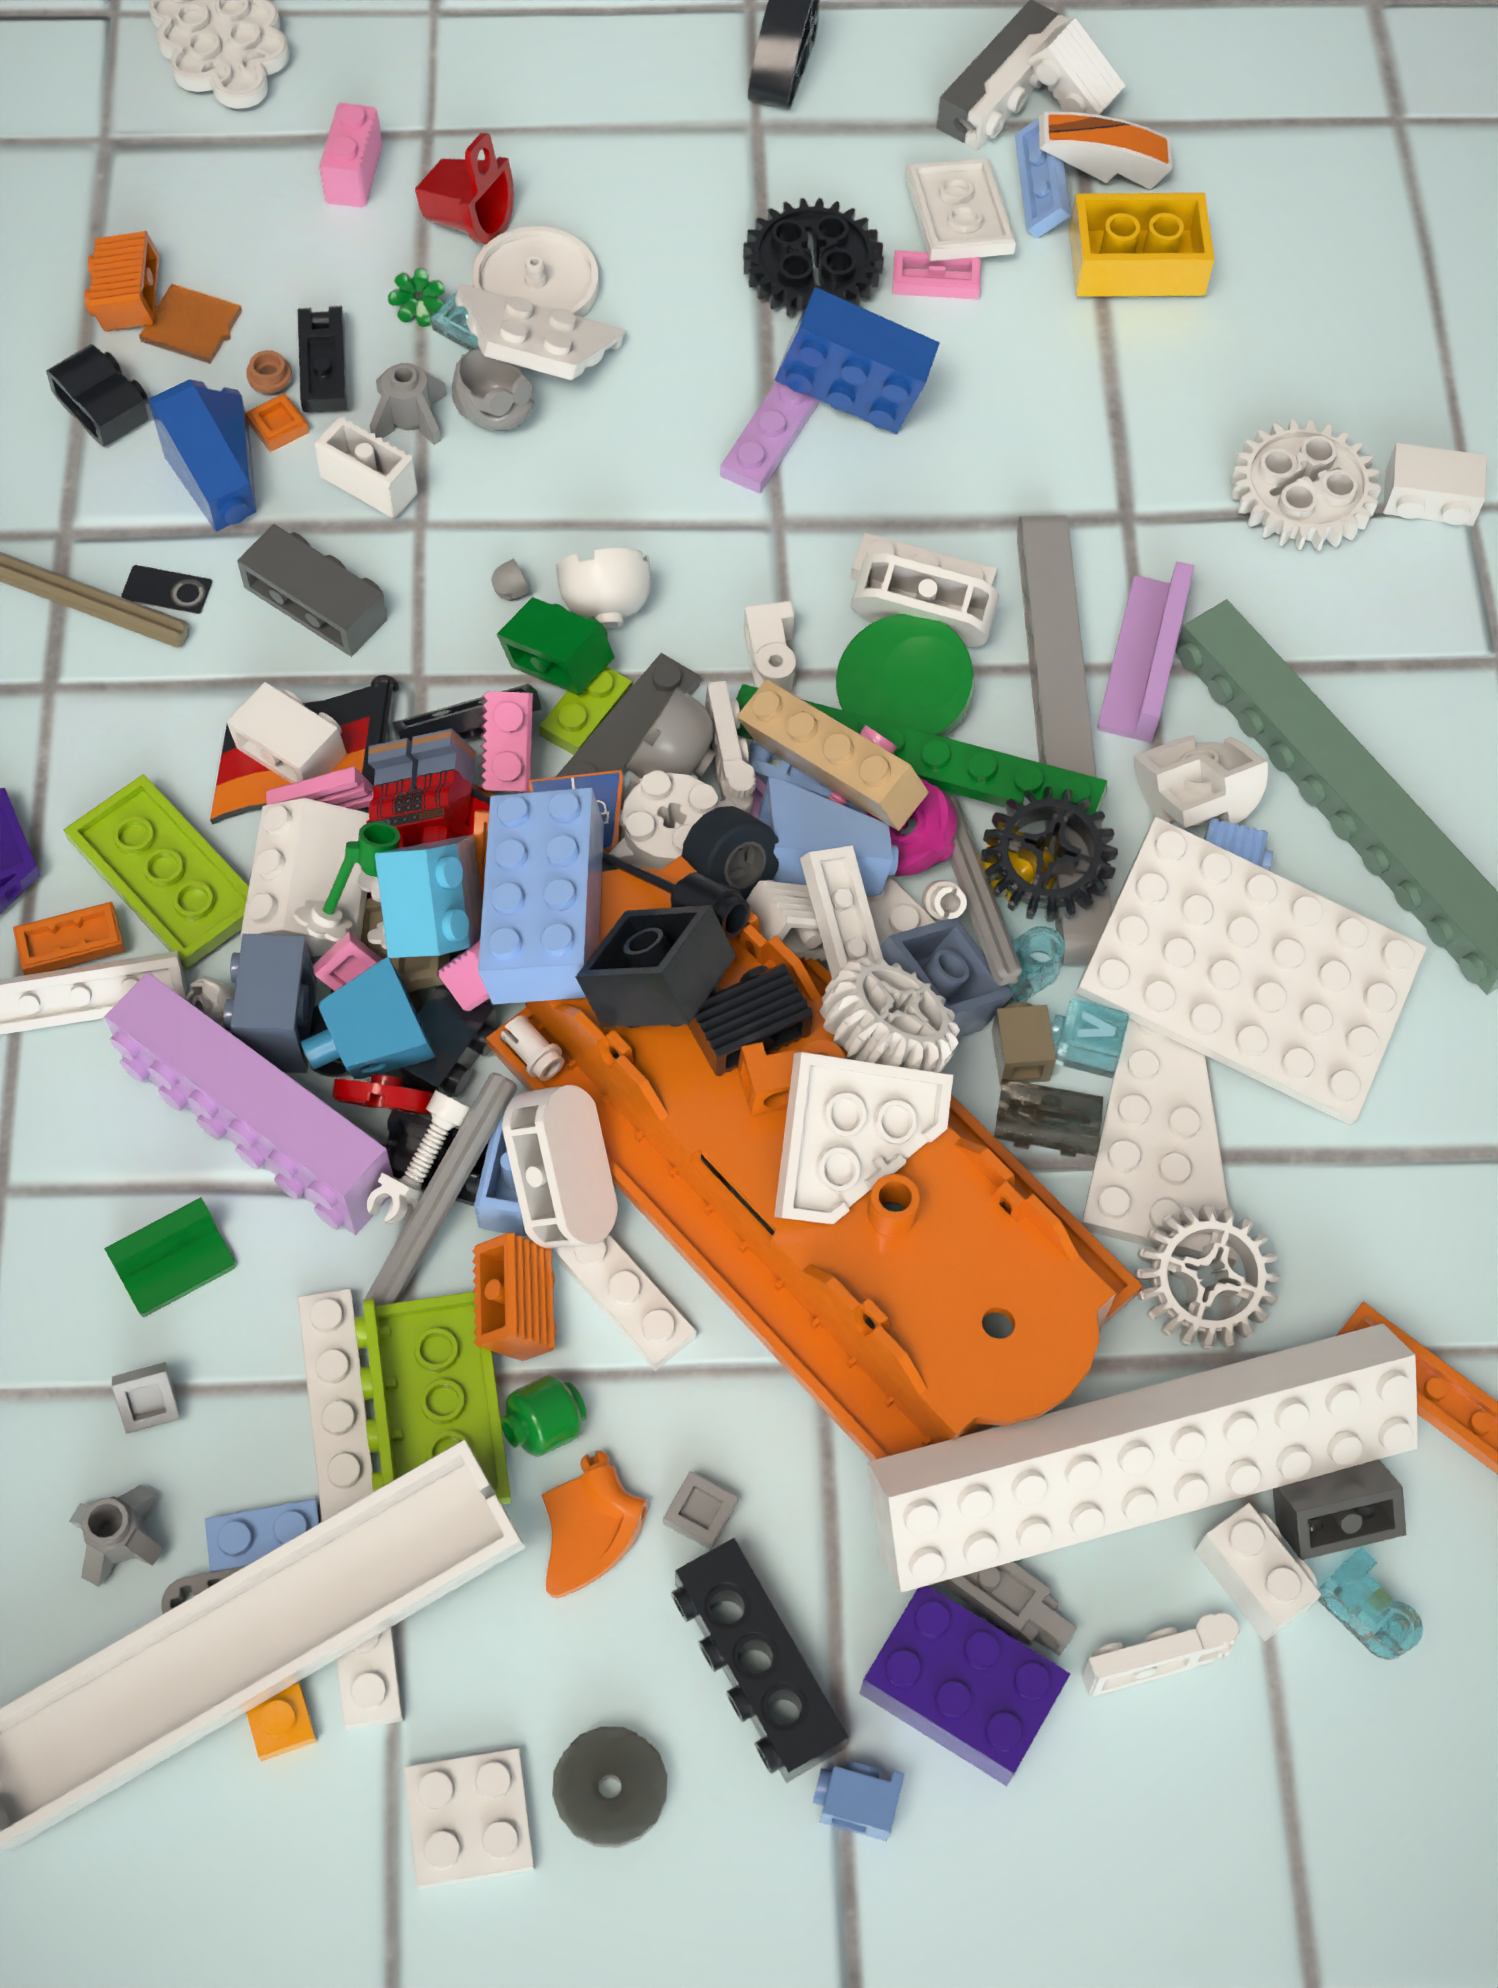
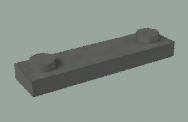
[556,653,700,777]

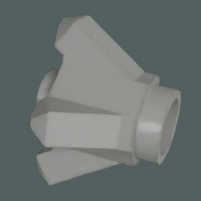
[69,1485,164,1587]

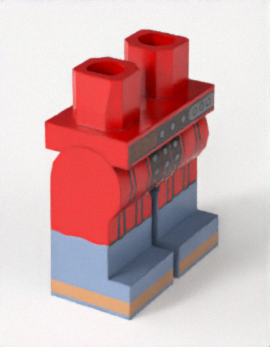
[366,729,476,848]

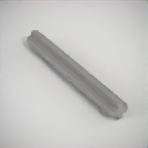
[949,796,1022,986]
[366,1072,517,1306]

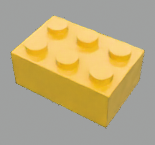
[1069,193,1215,297]

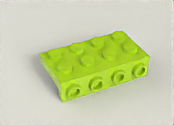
[354,1291,512,1504]

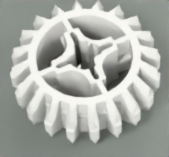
[819,957,960,1073]
[1134,1204,1281,1349]

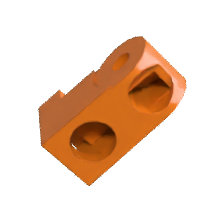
[737,1039,845,1115]

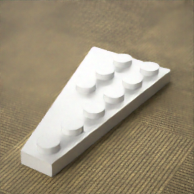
[1081,1018,1237,1268]

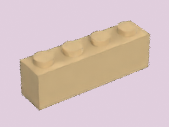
[736,679,929,831]

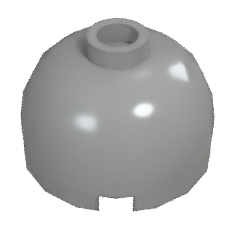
[625,687,716,778]

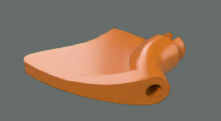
[541,1450,648,1599]

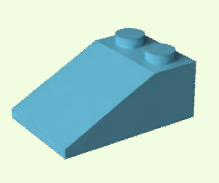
[375,835,483,958]

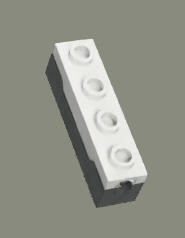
[936,0,1070,151]

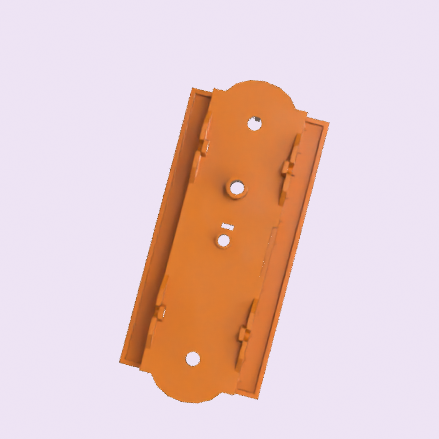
[486,855,1143,1461]

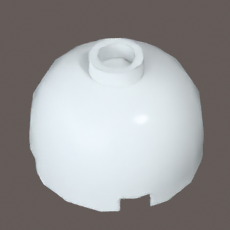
[556,548,651,629]

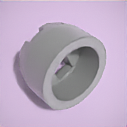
[491,559,530,600]

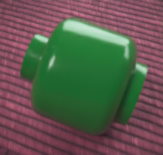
[501,1375,586,1457]

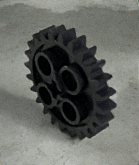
[743,198,884,316]

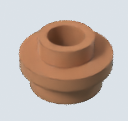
[246,350,292,394]

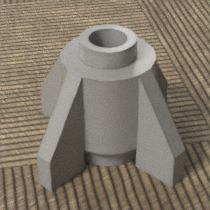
[370,363,447,445]

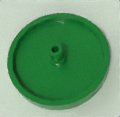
[836,614,975,737]

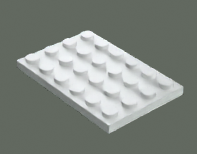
[1075,817,1427,1125]

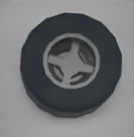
[681,806,779,900]

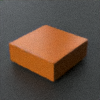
[246,393,309,452]

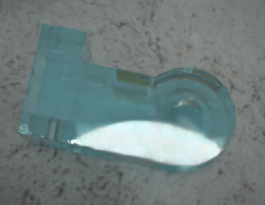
[1317,1546,1423,1660]

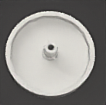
[472,226,599,318]

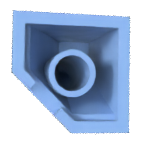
[758,777,899,897]

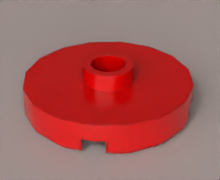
[332,1074,434,1115]

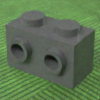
[1273,1459,1406,1560]

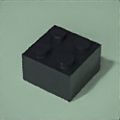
[575,905,736,1028]

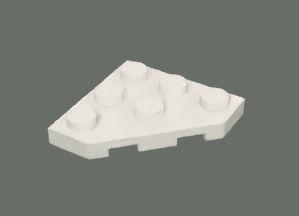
[774,1052,953,1224]

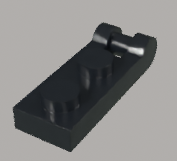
[298,306,348,412]

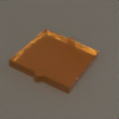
[139,283,242,364]

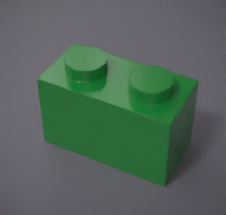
[496,597,615,695]

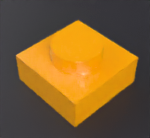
[246,1683,317,1761]

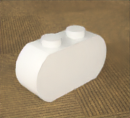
[851,553,999,647]
[502,1085,618,1248]

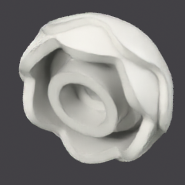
[185,977,234,1031]

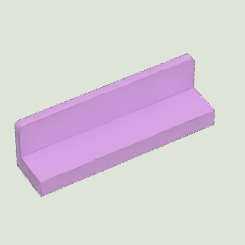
[1097,561,1195,743]

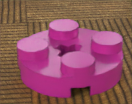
[866,779,957,876]

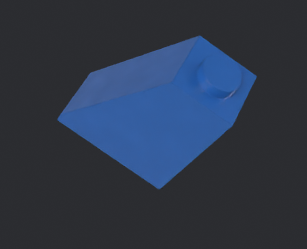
[148,379,256,532]

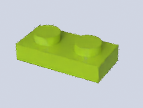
[539,667,632,755]

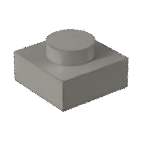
[111,1362,180,1434]
[663,1471,738,1550]

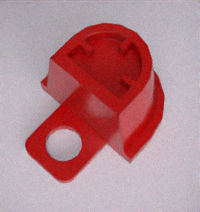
[415,133,514,244]

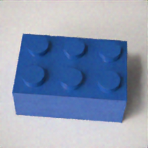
[774,287,940,434]

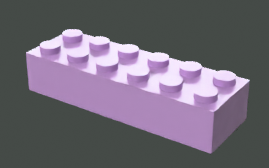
[104,972,393,1236]

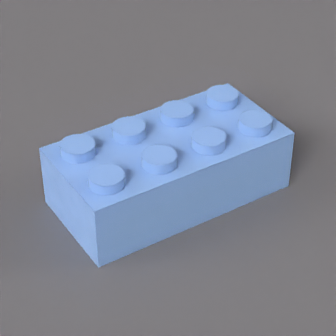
[478,787,604,1004]

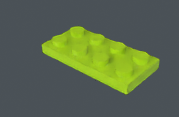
[63,774,249,969]

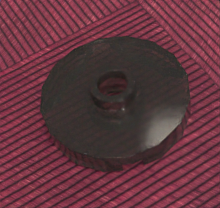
[552,1726,668,1848]

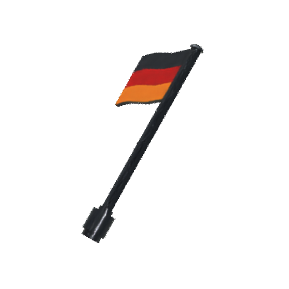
[210,675,399,1077]

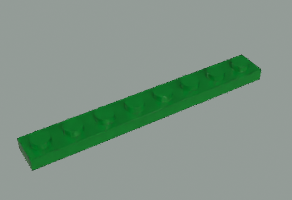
[736,684,1107,816]

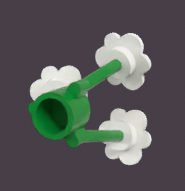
[294,822,400,949]

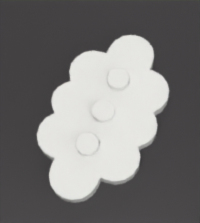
[148,0,289,109]

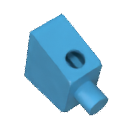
[301,957,436,1079]

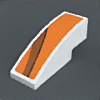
[1039,112,1172,190]

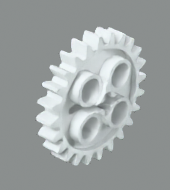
[1230,419,1381,551]

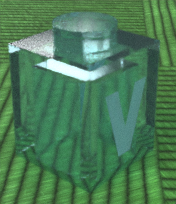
[1051,998,1130,1079]

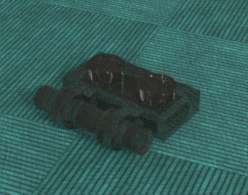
[994,1078,1103,1158]

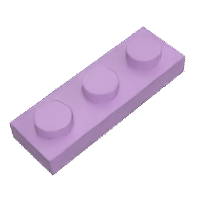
[720,382,821,494]

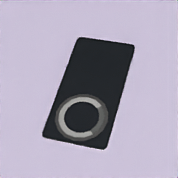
[121,565,213,614]

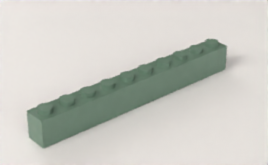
[1175,599,1498,995]

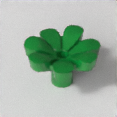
[388,268,446,327]

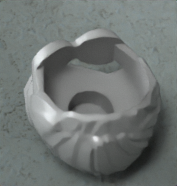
[451,348,534,430]

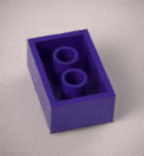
[859,1586,1071,1786]

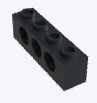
[671,1538,849,1783]

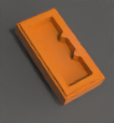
[13,901,125,975]

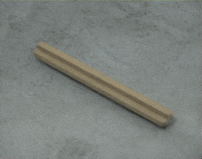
[0,552,189,647]

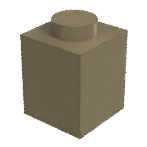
[991,1002,1056,1085]

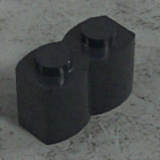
[46,344,149,447]

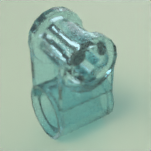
[1002,926,1065,1008]

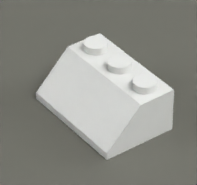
[240,798,370,958]

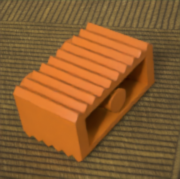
[84,231,159,332]
[472,1233,556,1361]

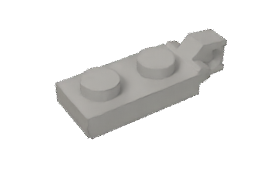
[940,1562,1077,1656]

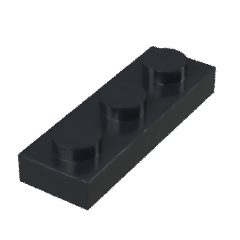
[392,684,542,742]

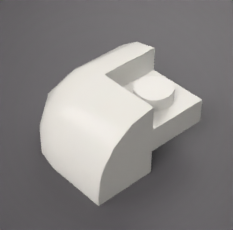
[1133,735,1268,828]

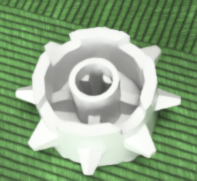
[610,770,735,870]

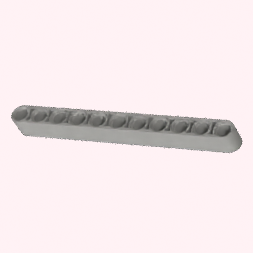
[1017,515,1111,965]

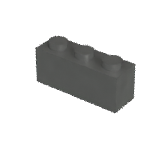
[237,524,387,657]

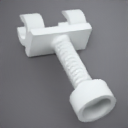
[367,1090,471,1224]

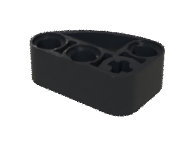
[748,0,820,109]

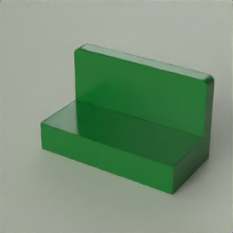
[104,1197,236,1317]

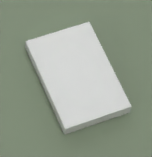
[905,158,1016,261]

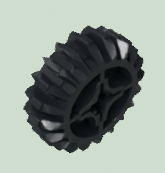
[981,786,1118,922]

